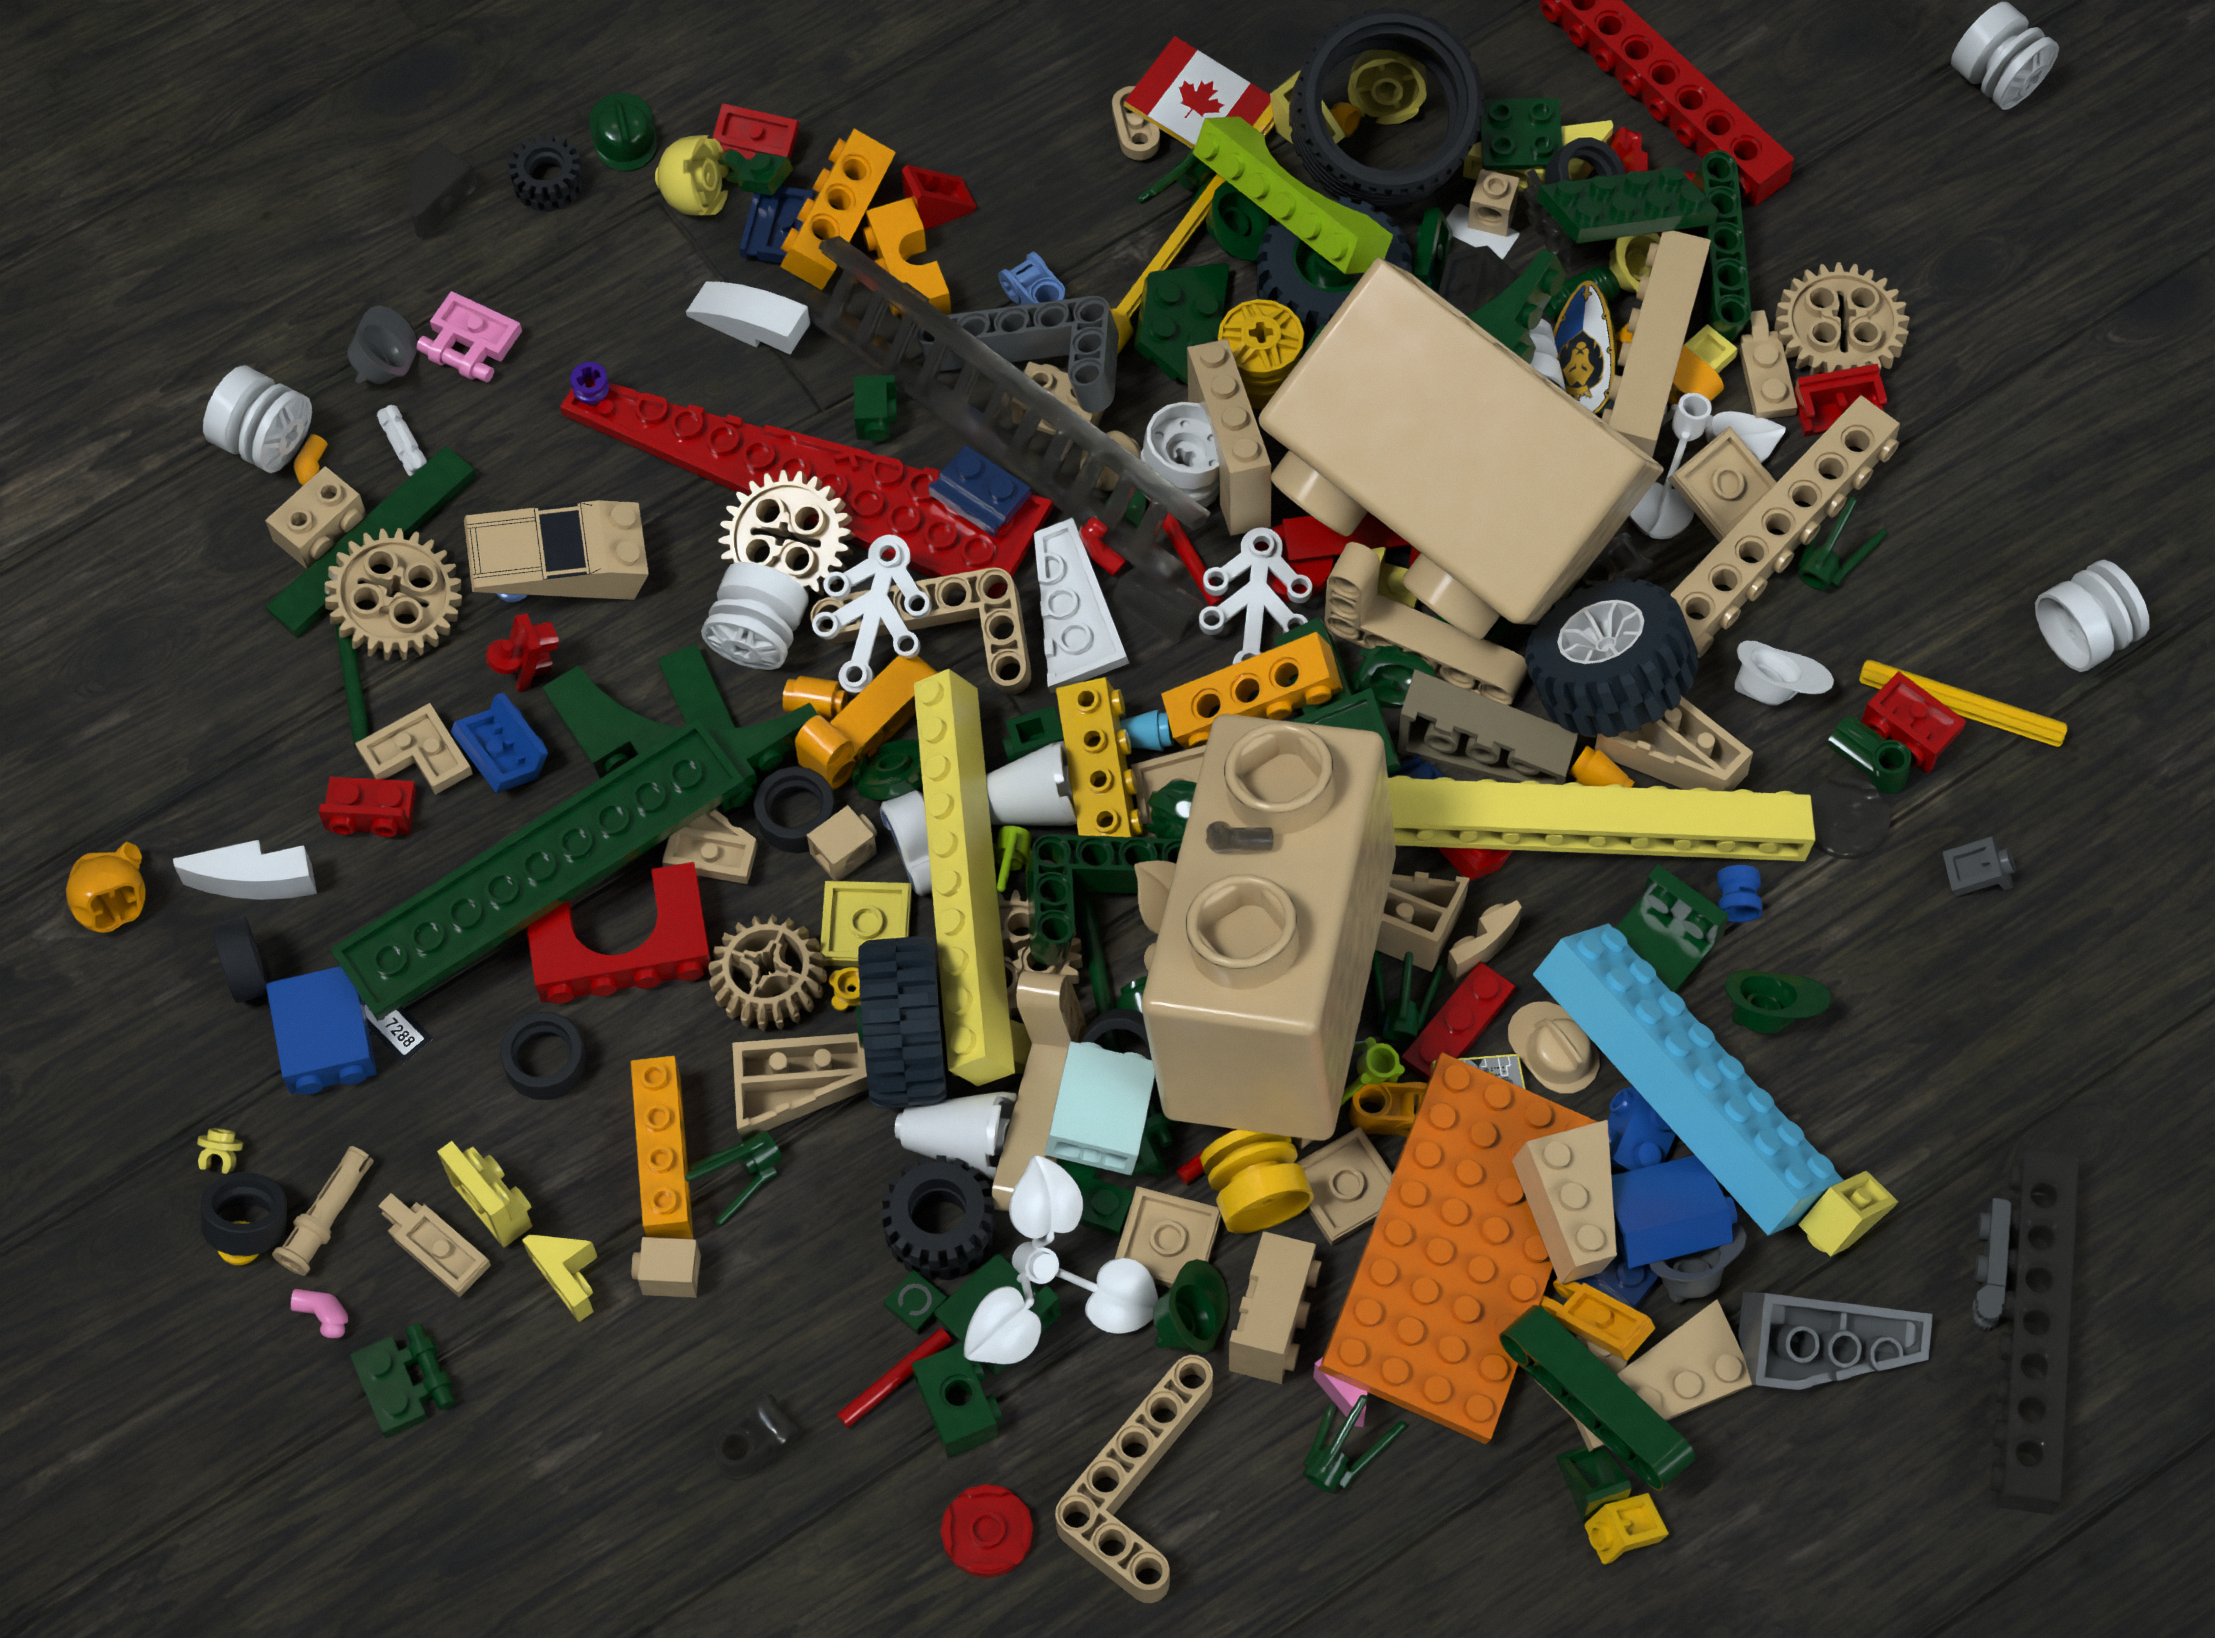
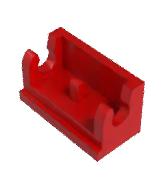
[1794,364,1887,437]

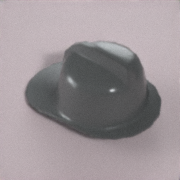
[347,305,417,384]
[1649,1222,1747,1304]

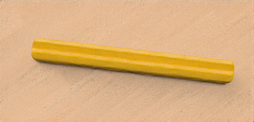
[1859,660,2067,747]

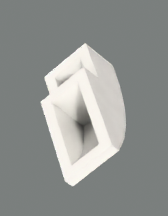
[686,281,810,354]
[173,840,317,900]

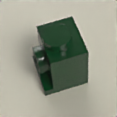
[854,375,897,442]
[1002,706,1064,763]

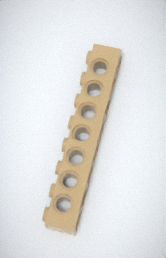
[1670,395,1900,658]

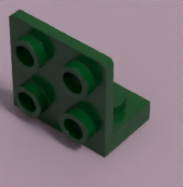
[1477,98,1563,170]
[1615,865,1729,993]
[935,1254,1061,1376]

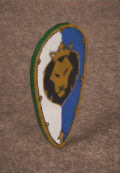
[1553,281,1618,416]

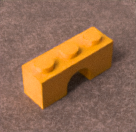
[862,197,951,329]

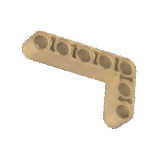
[1325,542,1528,705]
[811,568,1031,695]
[992,971,1088,1211]
[1055,1355,1213,1603]

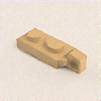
[1739,310,1797,419]
[379,1193,491,1298]

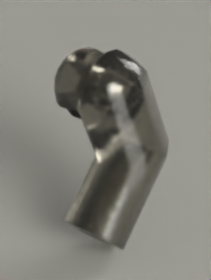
[1206,821,1274,854]

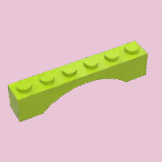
[1192,116,1393,274]

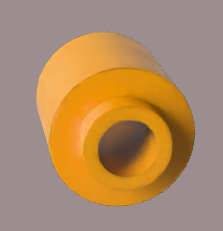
[783,676,848,722]

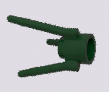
[1137,148,1214,215]
[1796,497,1887,591]
[1371,950,1444,1042]
[684,1130,782,1226]
[1302,1394,1406,1494]

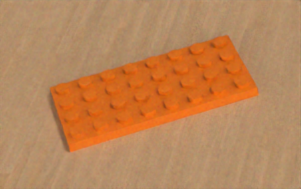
[1318,1053,1598,1444]

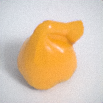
[66,841,145,933]

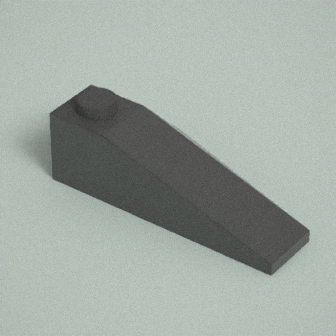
[1738,1292,1933,1390]

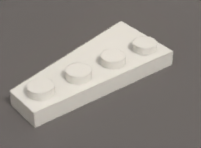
[1034,518,1129,694]

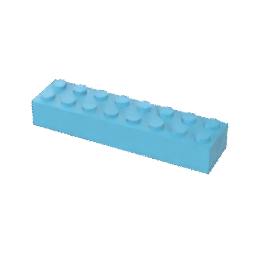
[1533,923,1844,1236]

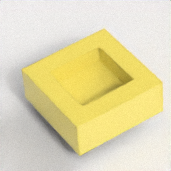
[1684,324,1738,373]

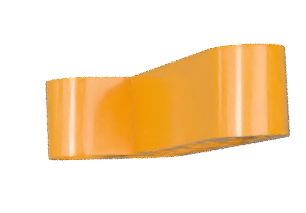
[795,650,939,790]

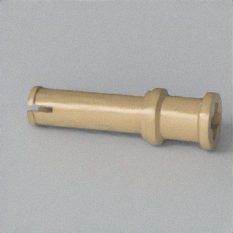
[272,1146,374,1276]

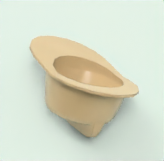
[1508,1001,1600,1094]

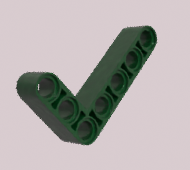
[1027,834,1183,966]

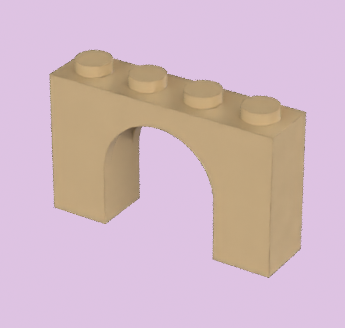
[1187,339,1271,536]

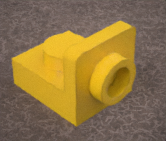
[1585,1493,1669,1565]

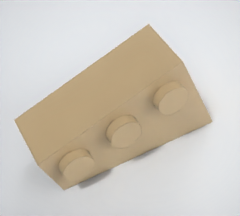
[1595,696,1753,792]
[1375,872,1470,972]
[732,1033,868,1141]
[1512,1120,1617,1284]
[1229,1231,1322,1384]

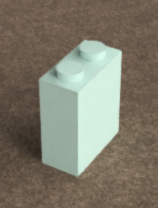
[1044,1041,1155,1175]

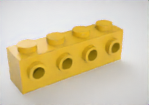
[1056,677,1144,837]

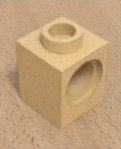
[1468,169,1520,237]
[807,805,877,881]

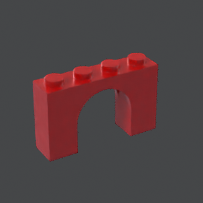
[527,862,711,1004]

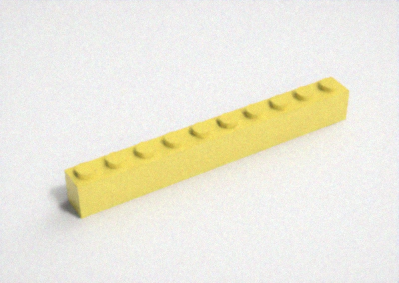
[914,669,1015,1086]
[1388,776,1815,861]

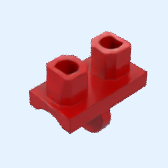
[486,613,559,692]

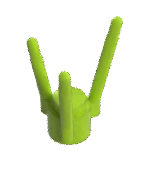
[993,826,1032,898]
[1340,1037,1405,1107]

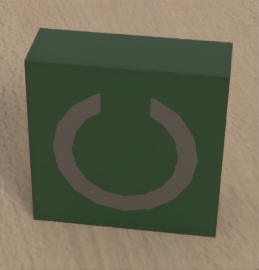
[883,1270,947,1335]

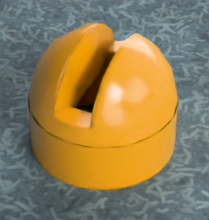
[1329,102,1361,137]

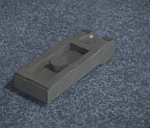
[1971,1198,2011,1332]

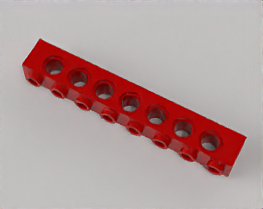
[1540,0,1794,207]

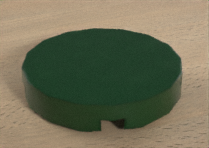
[851,740,923,800]

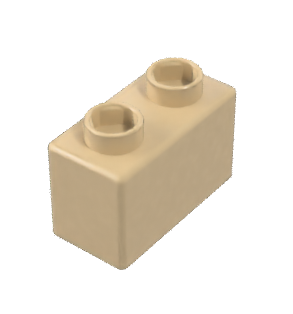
[1259,257,1663,640]
[1141,714,1396,1140]

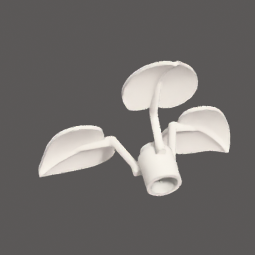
[1601,393,1786,539]
[964,1155,1159,1364]

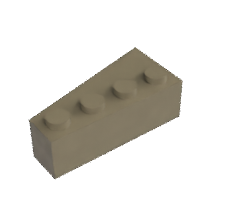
[1397,669,1578,785]

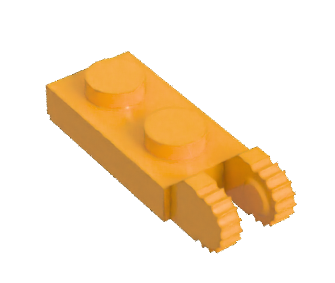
[1539,1278,1655,1361]

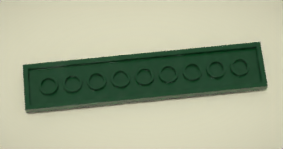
[330,718,746,1021]

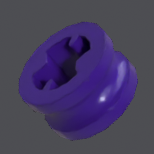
[570,362,609,404]

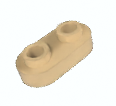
[1112,86,1160,160]

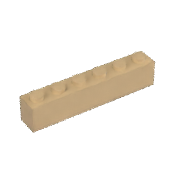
[1602,230,1711,458]

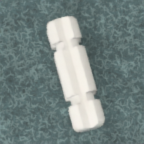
[377,405,427,476]

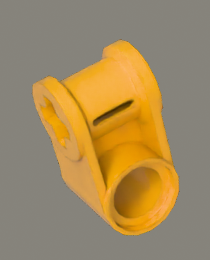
[1349,1082,1427,1137]

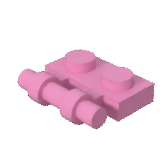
[416,291,522,383]

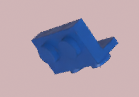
[451,693,548,793]
[1608,1086,1676,1173]

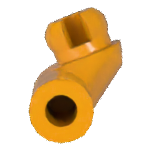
[293,434,328,486]

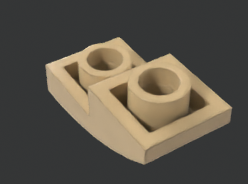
[1447,900,1522,982]

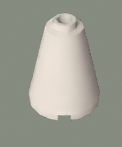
[986,741,1077,826]
[895,1091,1017,1180]

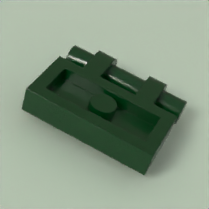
[350,1323,455,1438]

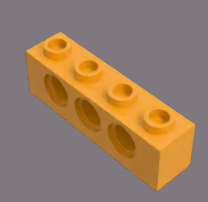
[780,128,896,290]
[1161,632,1344,750]
[631,1056,693,1240]

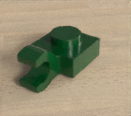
[718,149,793,195]

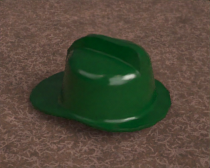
[589,93,657,172]
[1206,181,1269,262]
[1724,969,1832,1034]
[1153,1259,1229,1354]

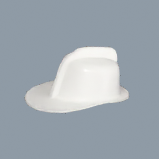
[1735,641,1834,705]

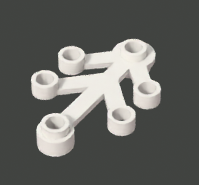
[1199,527,1312,665]
[812,535,932,696]

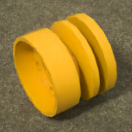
[1218,299,1304,409]
[1200,1129,1314,1234]

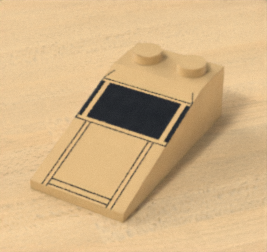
[464,500,649,600]

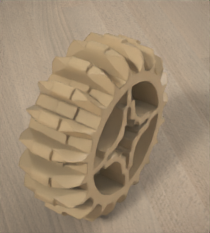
[709,914,827,1032]

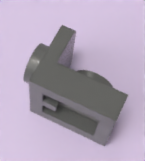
[1943,836,2016,896]

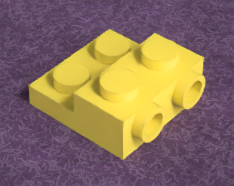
[437,1141,532,1248]

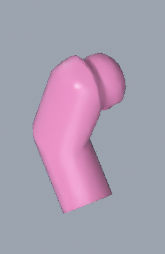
[291,1289,348,1338]

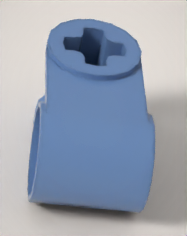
[998,252,1066,305]

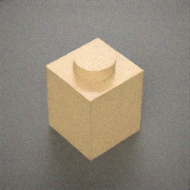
[631,1237,701,1298]

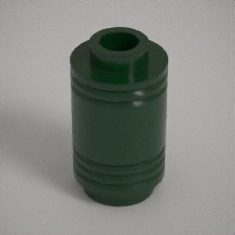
[1544,266,1620,322]

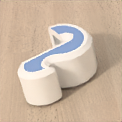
[880,790,932,896]

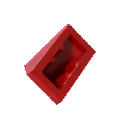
[902,165,977,231]

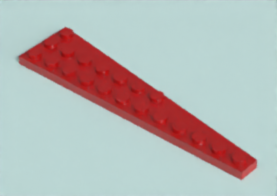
[560,378,1053,599]

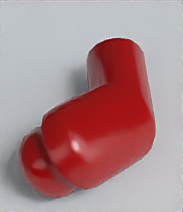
[1079,517,1126,577]

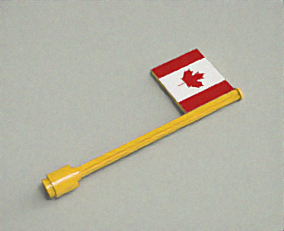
[1111,36,1275,356]

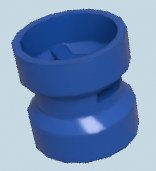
[1717,865,1763,922]

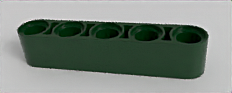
[1691,150,1751,344]
[1499,1305,1695,1491]

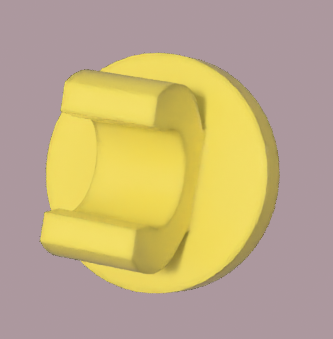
[197,1128,243,1174]

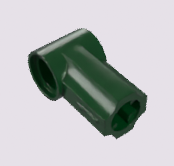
[1827,715,1911,794]

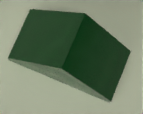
[1556,1445,1631,1523]

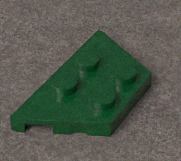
[1134,263,1230,385]

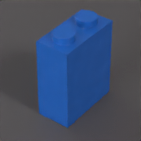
[266,966,377,1095]
[1611,1155,1737,1269]

